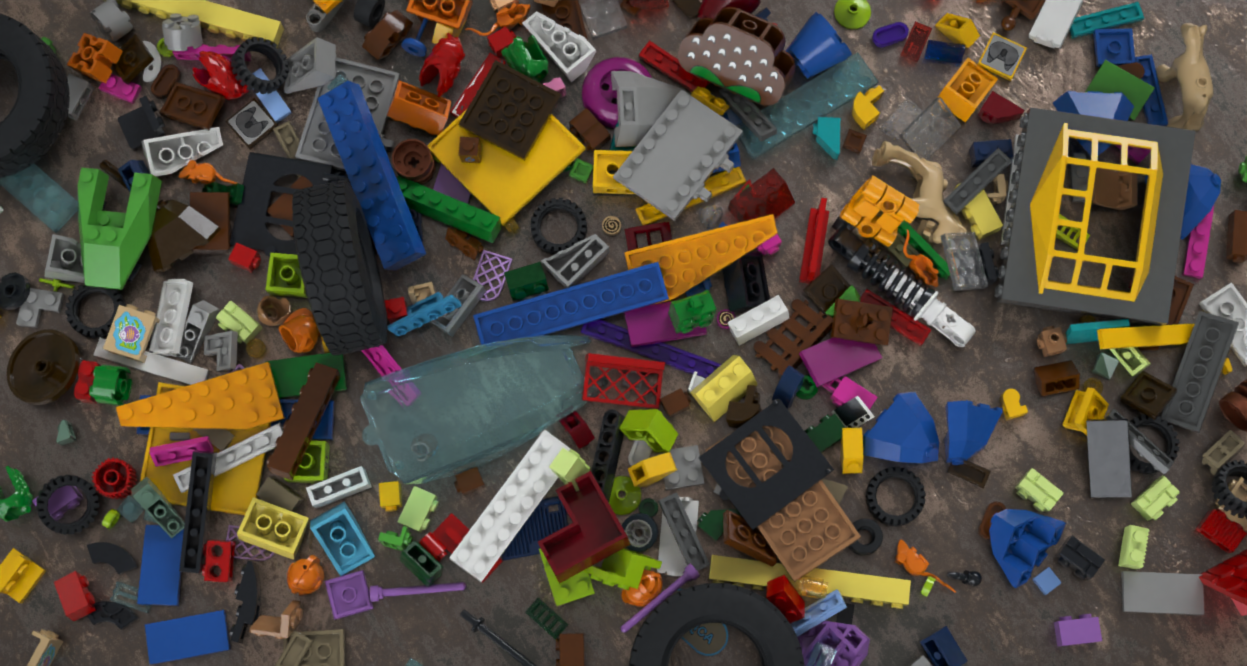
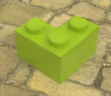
[619,409,678,453]

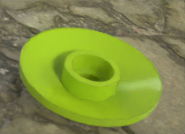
[834,0,871,29]
[609,476,642,515]

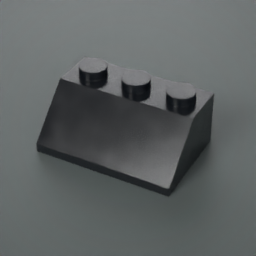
[722,252,770,313]

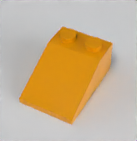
[935,58,998,123]

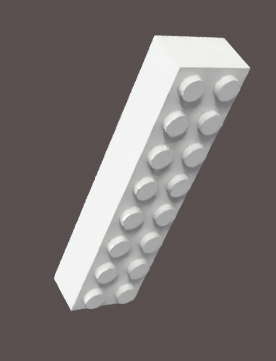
[449,429,571,582]

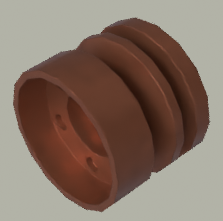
[392,139,435,185]
[1219,379,1247,432]

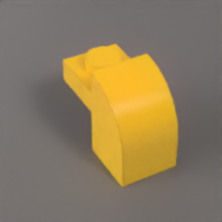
[852,85,884,131]

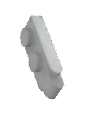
[1069,152,1090,202]

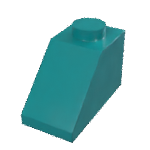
[812,117,841,160]

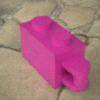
[822,376,878,410]

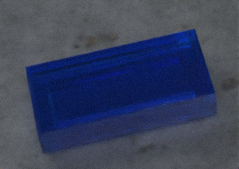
[924,40,965,63]

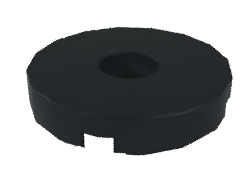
[0,272,30,310]

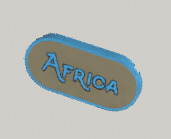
[669,589,728,656]

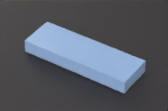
[252,68,292,123]
[791,589,847,637]

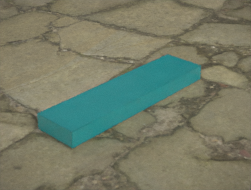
[1070,2,1144,39]

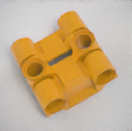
[839,175,920,247]

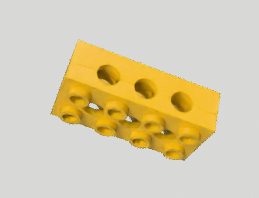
[593,150,635,194]

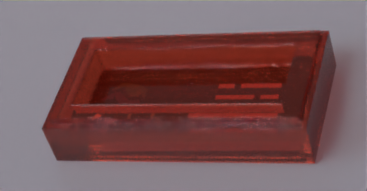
[901,21,932,62]

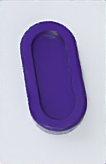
[872,22,909,47]

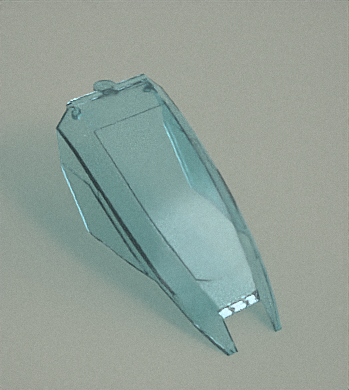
[360,335,608,484]

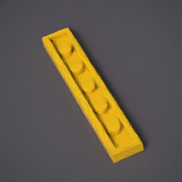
[635,167,746,225]
[1097,324,1195,350]

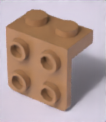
[1092,168,1137,210]
[249,600,303,639]

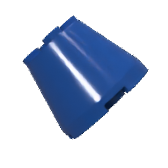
[785,11,852,79]

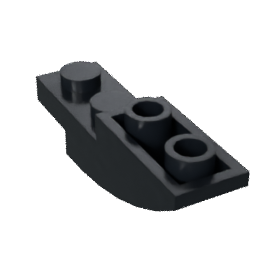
[230,561,261,644]

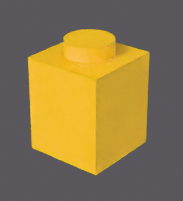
[379,481,402,512]

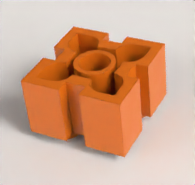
[67,33,123,84]

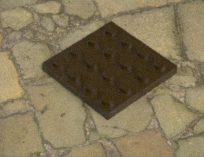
[458,60,562,161]

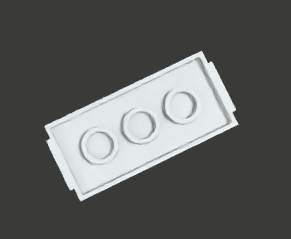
[1029,0,1084,49]
[149,279,193,357]
[657,497,699,577]

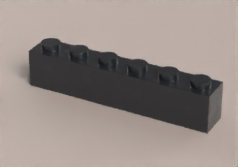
[179,450,217,573]

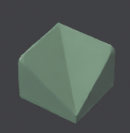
[1091,352,1119,380]
[56,420,76,446]

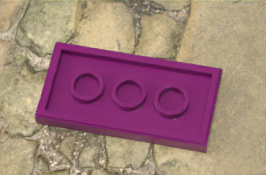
[624,302,707,347]
[799,338,883,388]

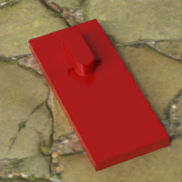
[433,513,503,583]

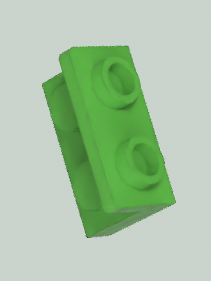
[378,526,413,551]

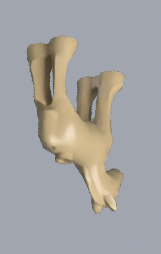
[1156,23,1213,132]
[872,141,967,244]

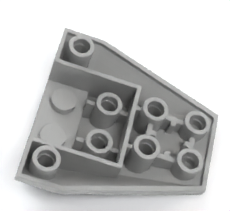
[611,71,685,147]

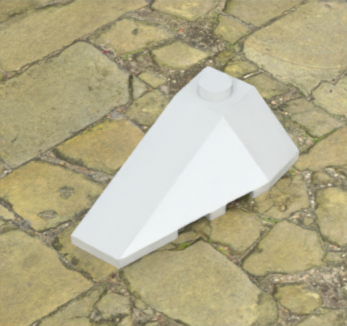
[522,11,596,82]
[141,127,223,177]

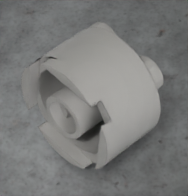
[90,0,133,43]
[162,13,203,51]

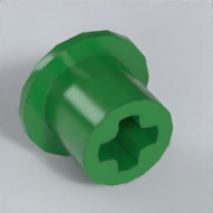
[795,375,818,400]

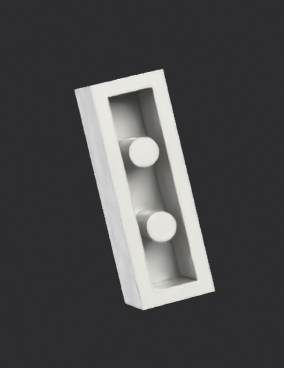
[728,295,790,346]
[306,466,372,509]

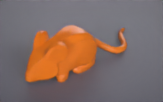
[465,3,531,36]
[178,160,237,185]
[903,229,939,287]
[895,539,956,593]

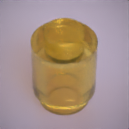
[798,576,828,599]

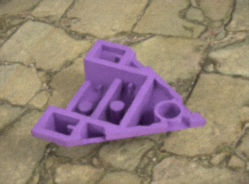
[797,621,870,666]

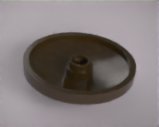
[6,329,80,405]

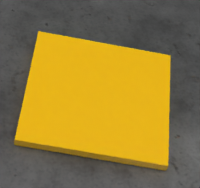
[427,108,586,226]
[140,382,271,516]

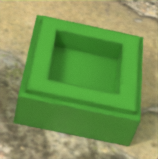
[569,158,594,184]

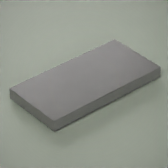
[1121,571,1204,615]

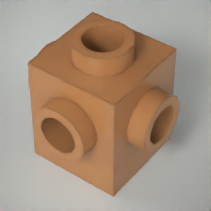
[1037,326,1067,357]

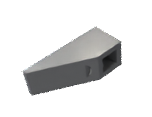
[176,300,220,364]

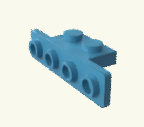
[387,292,462,336]

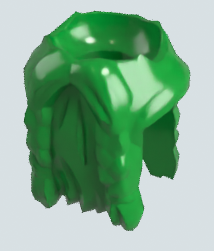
[501,35,548,82]
[0,466,33,522]

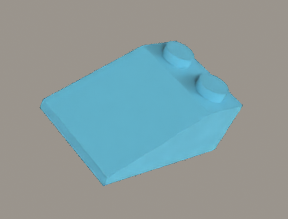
[310,501,375,576]

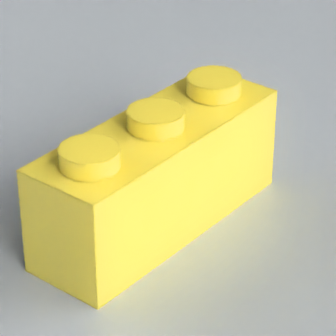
[953,183,1003,240]

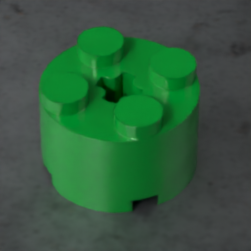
[89,365,132,406]

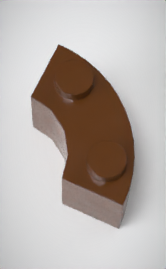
[362,10,413,60]

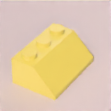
[690,355,758,422]
[237,497,309,560]

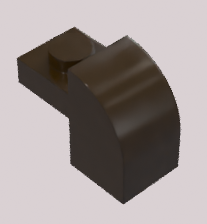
[726,385,762,428]

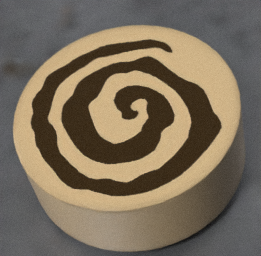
[602,216,621,236]

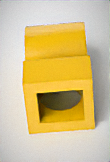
[1000,389,1028,420]

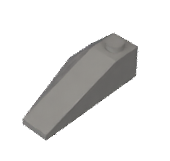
[44,234,85,283]

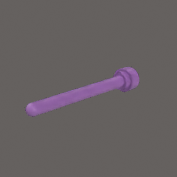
[620,563,701,633]
[370,582,466,602]

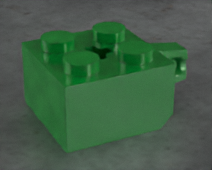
[668,290,716,334]

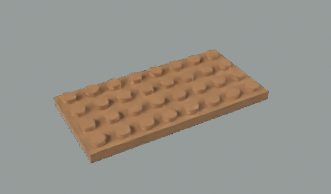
[705,426,861,582]

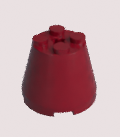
[698,0,761,19]

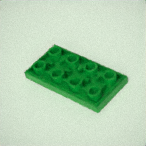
[265,353,347,399]

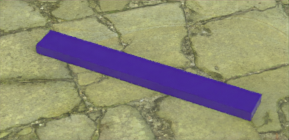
[581,319,722,379]

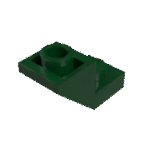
[202,182,244,206]

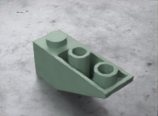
[131,477,185,538]

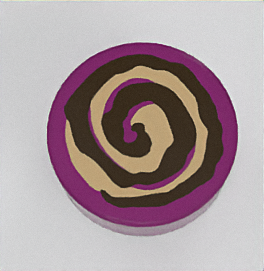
[716,309,736,329]

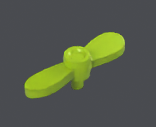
[39,278,75,292]

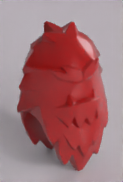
[419,33,465,97]
[192,51,249,100]

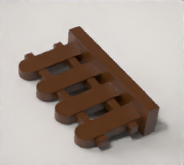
[753,299,833,378]

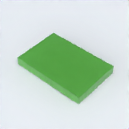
[1085,60,1155,120]

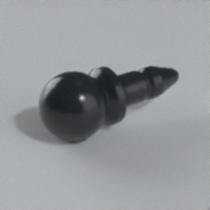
[947,570,982,586]

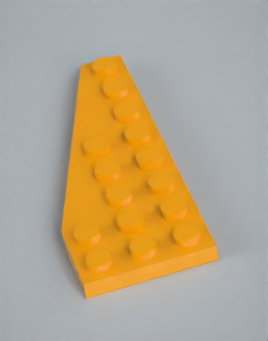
[624,214,778,305]
[116,362,285,430]

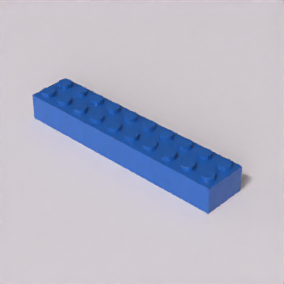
[317,81,426,271]

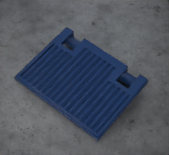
[502,496,568,561]

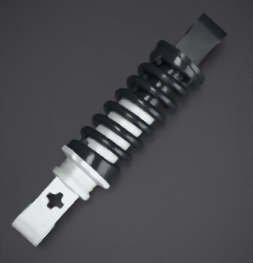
[828,226,976,347]

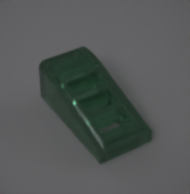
[525,597,568,640]

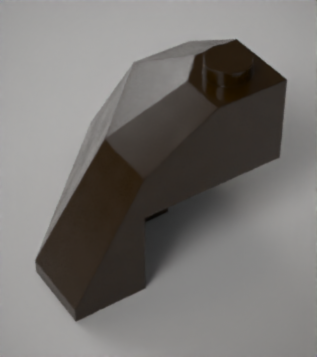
[147,199,221,273]

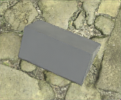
[430,274,486,337]

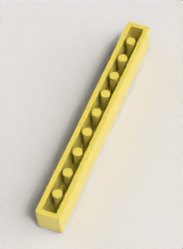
[104,0,284,49]
[708,555,911,609]

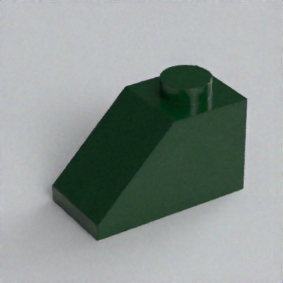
[697,509,740,543]

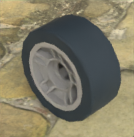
[622,513,659,552]

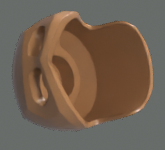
[257,296,291,326]

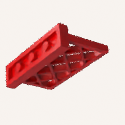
[799,198,830,284]
[582,353,665,409]

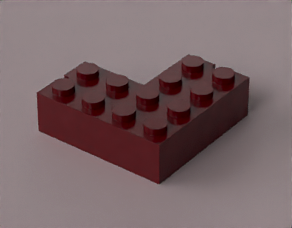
[538,471,631,584]

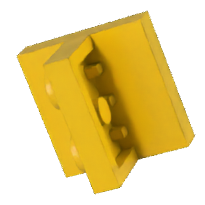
[1063,388,1109,436]
[0,548,46,604]

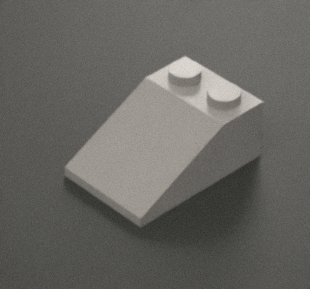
[284,37,336,94]

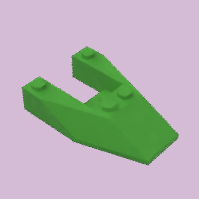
[78,168,162,290]

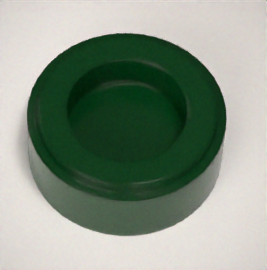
[639,498,658,518]

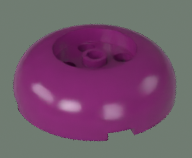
[581,57,652,128]

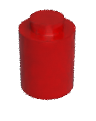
[419,532,448,562]

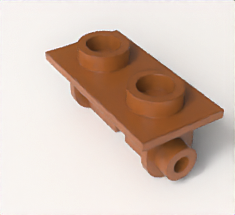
[445,227,484,261]

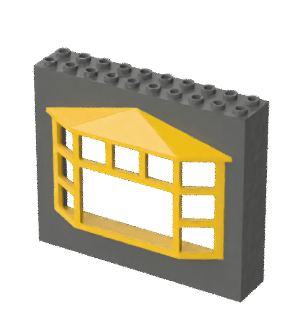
[994,107,1196,326]

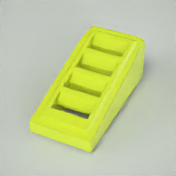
[1056,214,1090,250]

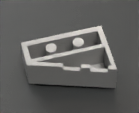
[541,234,609,288]

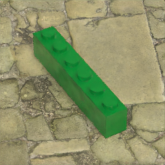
[397,175,502,243]

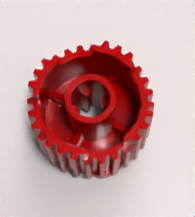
[92,457,138,500]

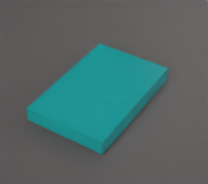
[1065,319,1130,344]

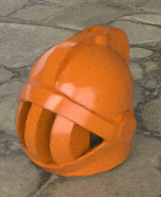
[278,308,320,353]
[287,555,324,596]
[621,569,662,607]

